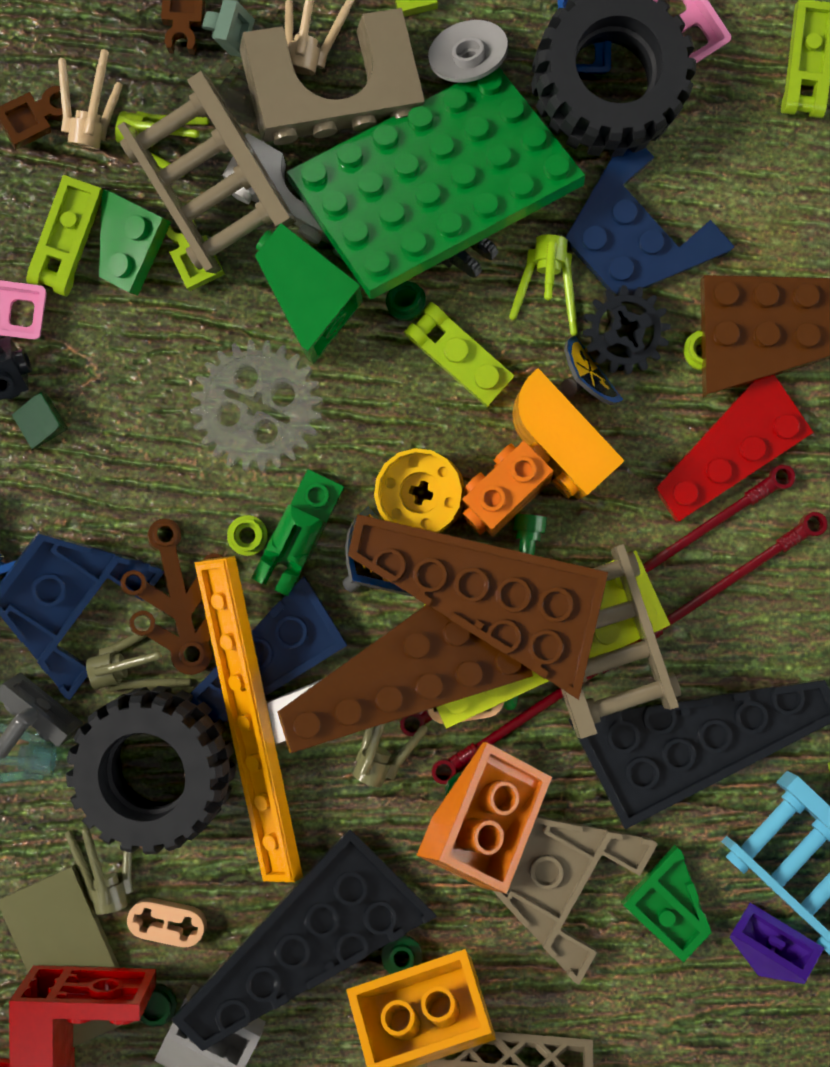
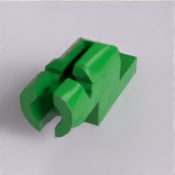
[251,469,345,596]

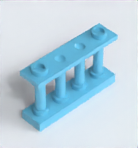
[721,771,830,955]

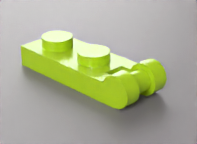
[781,0,830,119]
[26,175,103,297]
[404,302,515,408]

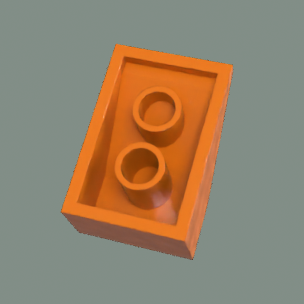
[416,742,552,894]

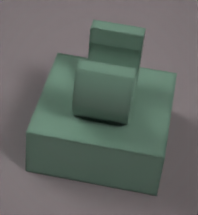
[202,0,255,57]

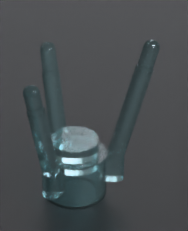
[0,723,57,783]

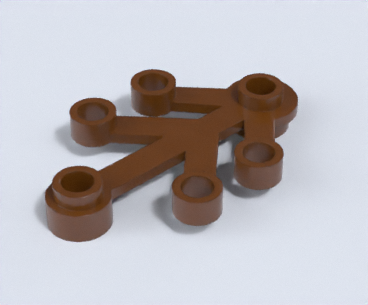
[120,519,223,675]

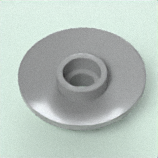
[428,20,508,83]

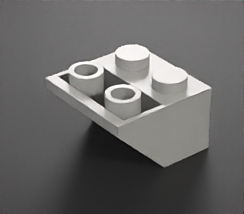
[154,984,266,1067]

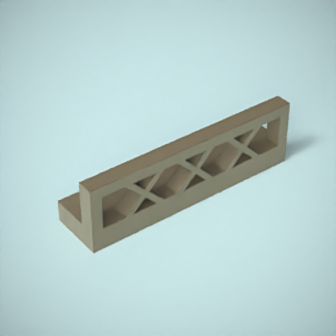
[427,1032,594,1067]

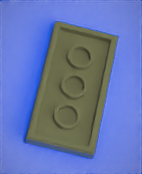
[0,864,121,1047]

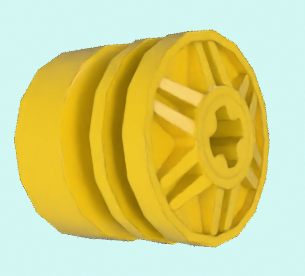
[374,448,466,533]

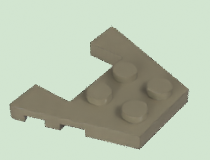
[492,815,658,985]

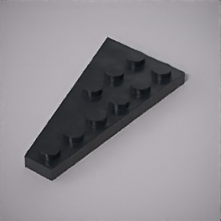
[567,679,830,830]
[171,829,438,1051]

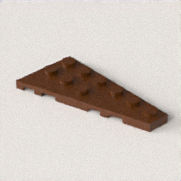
[700,275,830,398]
[348,514,608,700]
[277,605,533,753]

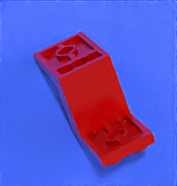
[0,965,156,1067]

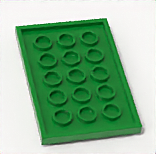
[287,67,585,300]

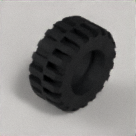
[531,0,696,157]
[66,686,236,855]

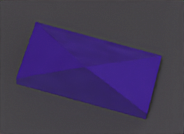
[729,903,824,984]

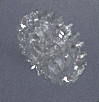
[190,340,323,473]

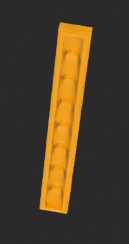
[195,556,303,882]

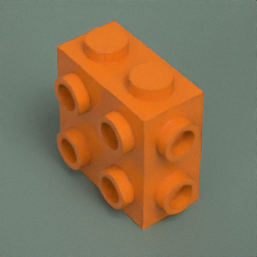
[462,440,554,538]

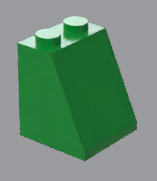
[255,223,363,364]

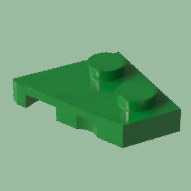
[99,189,171,296]
[621,845,712,963]

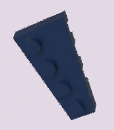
[190,576,348,723]

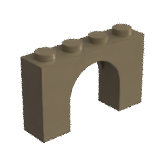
[239,8,425,145]

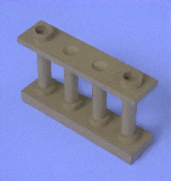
[117,71,297,274]
[561,544,681,739]

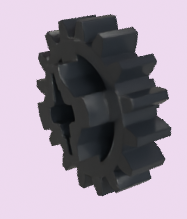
[580,285,671,375]

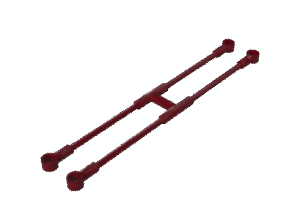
[400,465,828,784]

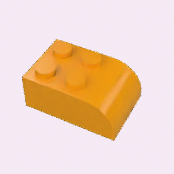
[513,368,624,500]
[346,949,496,1067]

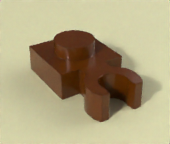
[161,0,205,55]
[0,86,72,150]

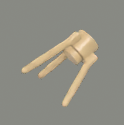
[285,0,355,76]
[58,49,123,150]

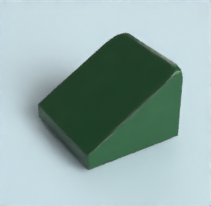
[12,392,68,450]

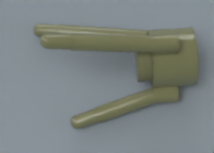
[86,627,193,693]
[352,724,428,788]
[65,827,134,915]

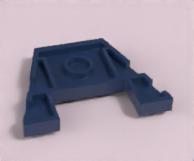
[566,147,735,297]
[0,531,164,700]

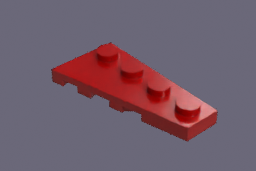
[654,375,814,522]

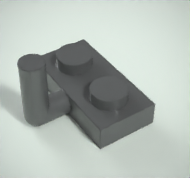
[0,672,83,758]

